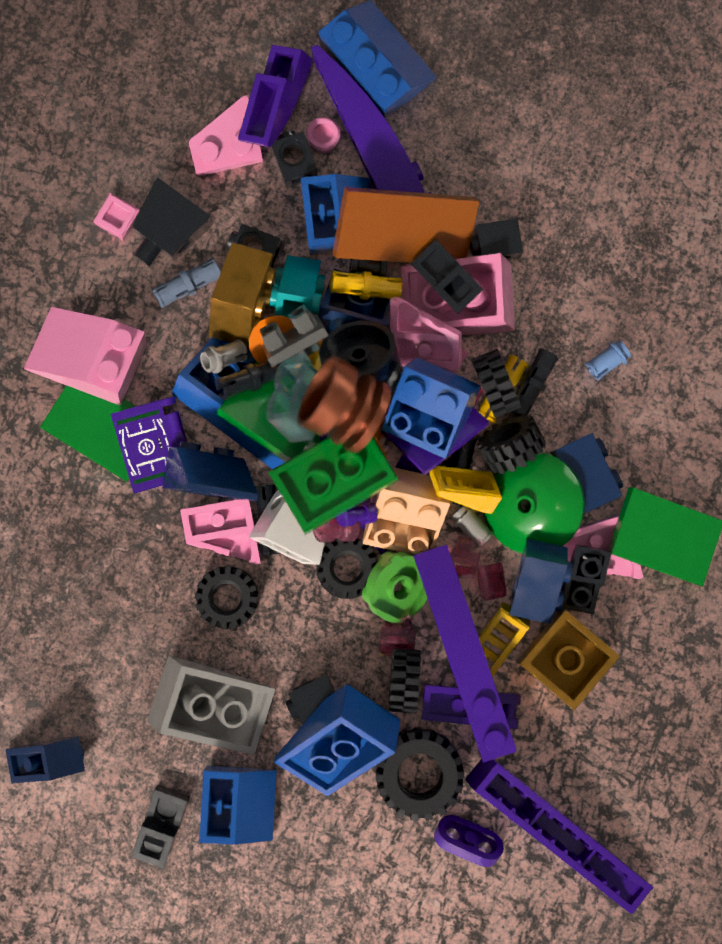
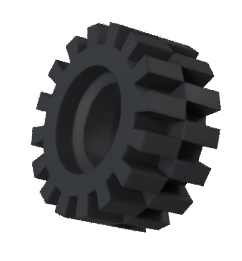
[471,348,521,418]
[477,414,546,474]
[316,536,378,599]
[194,566,259,629]
[388,648,421,714]

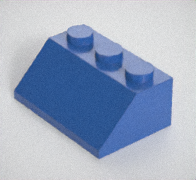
[318,0,437,120]

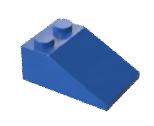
[274,684,401,796]

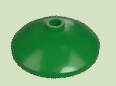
[483,452,585,554]

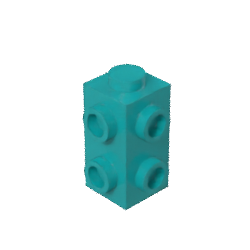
[269,255,326,318]

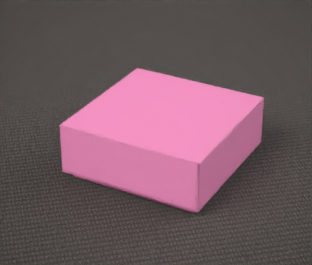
[93,193,140,241]

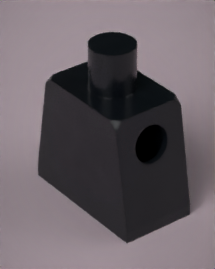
[132,178,214,267]

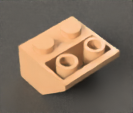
[363,467,450,555]

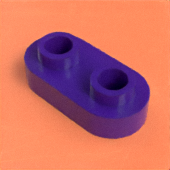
[434,815,504,867]

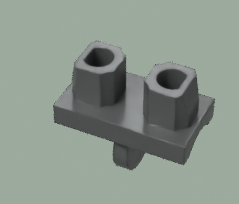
[260,305,329,368]

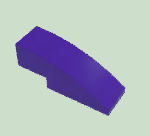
[238,45,313,147]

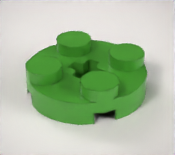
[362,552,428,623]

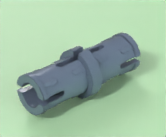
[152,257,221,308]

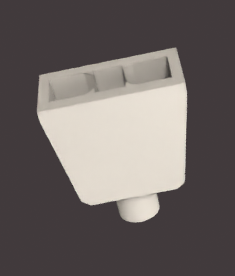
[249,490,329,565]

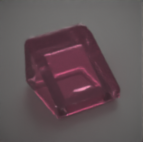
[476,563,507,601]

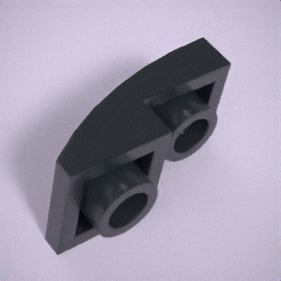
[561,544,612,614]

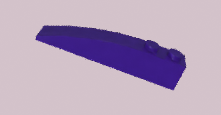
[311,45,432,194]
[413,544,517,763]
[465,758,654,915]

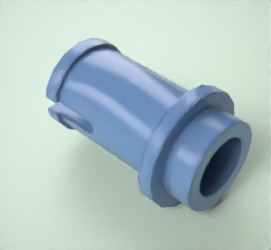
[585,340,631,381]

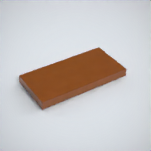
[332,187,480,263]

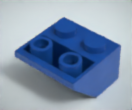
[301,174,371,255]
[382,357,481,459]
[199,765,277,845]

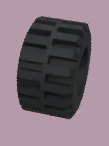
[376,727,465,821]

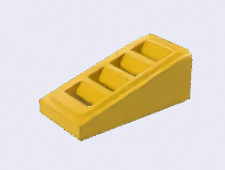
[429,466,502,514]
[478,602,531,677]

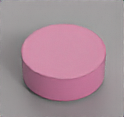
[306,117,340,154]

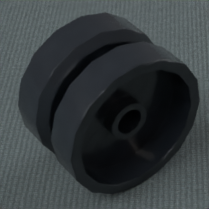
[319,320,403,401]

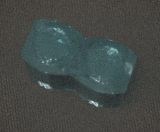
[266,357,317,443]

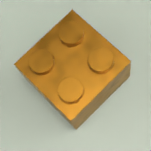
[209,242,276,348]
[516,609,620,711]

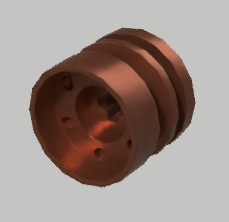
[297,356,391,453]

